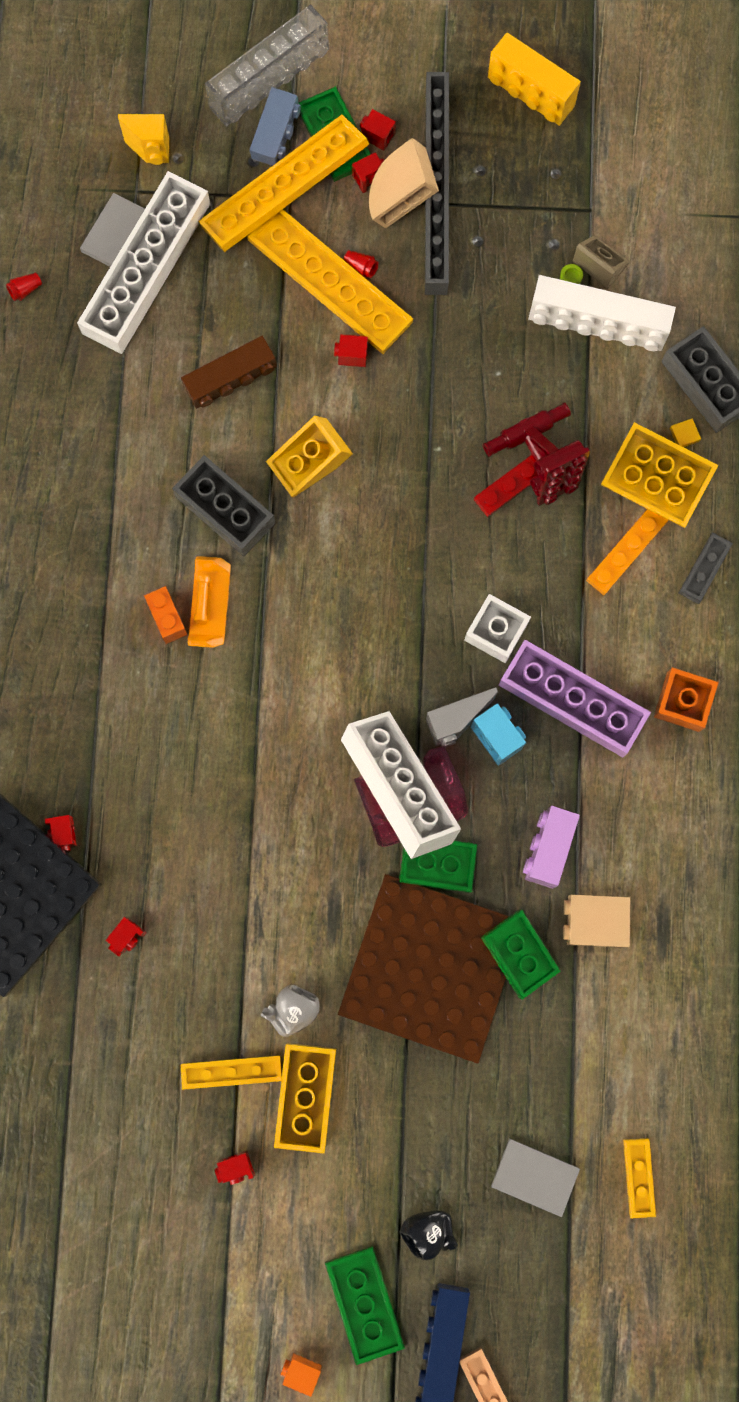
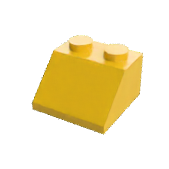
[118,114,170,165]

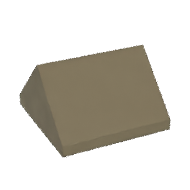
[572,235,630,289]

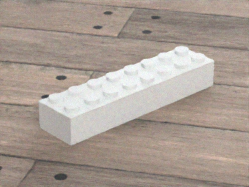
[77,171,210,354]

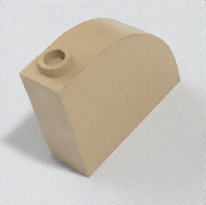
[369,138,439,228]

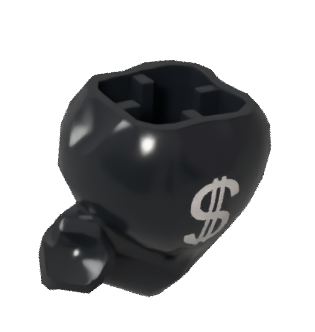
[399,1211,458,1260]

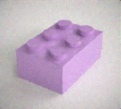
[522,806,580,889]

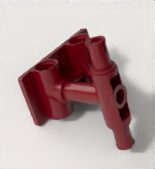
[482,402,590,506]

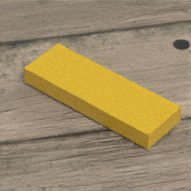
[623,1138,656,1218]

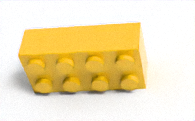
[488,33,581,126]
[274,1043,336,1153]

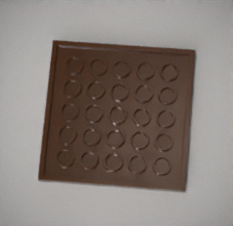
[338,874,509,1064]

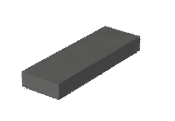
[678,532,733,604]

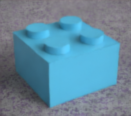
[471,703,526,766]

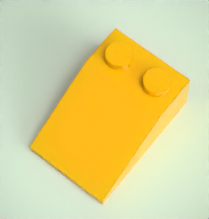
[266,416,353,497]

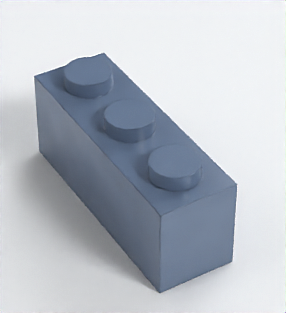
[249,87,301,166]

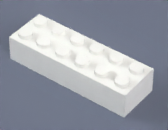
[528,275,676,351]
[341,711,461,859]

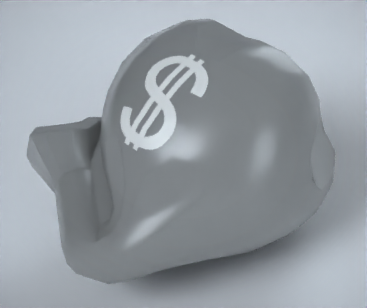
[261,985,319,1037]

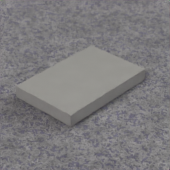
[80,193,145,267]
[491,1138,580,1217]

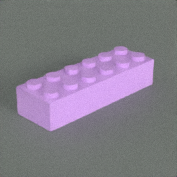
[499,640,651,758]

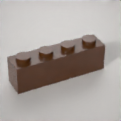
[181,335,277,409]

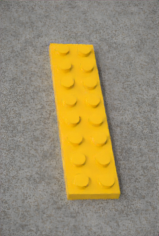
[198,115,369,252]
[247,209,413,354]

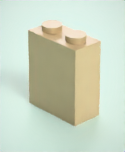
[563,895,630,948]

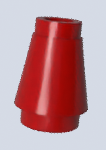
[344,250,379,278]
[6,272,42,301]

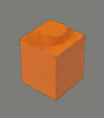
[280,1353,322,1397]

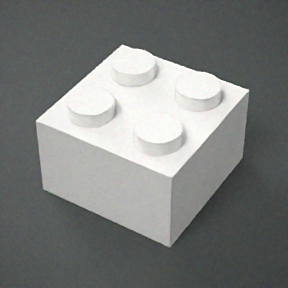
[464,594,531,663]

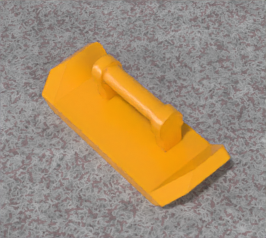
[188,556,231,647]

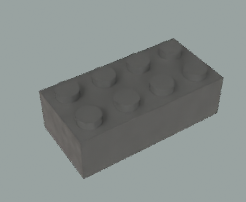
[661,326,739,433]
[172,455,275,557]

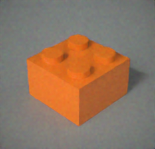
[654,667,718,732]

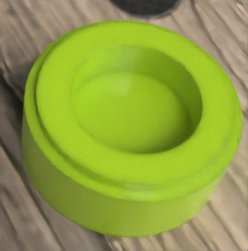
[560,264,583,284]

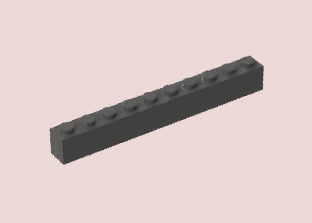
[425,72,449,295]

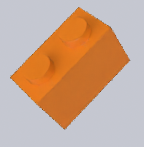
[144,586,188,644]

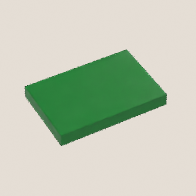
[399,841,478,893]
[481,909,561,1000]

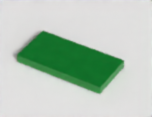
[299,86,371,182]
[325,1246,405,1366]

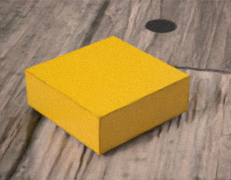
[670,418,701,447]

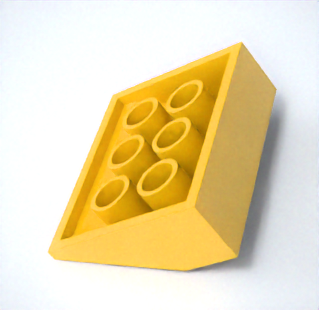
[601,422,718,528]

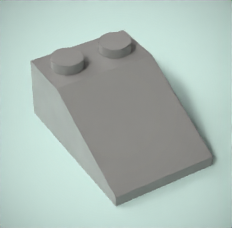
[426,687,498,748]

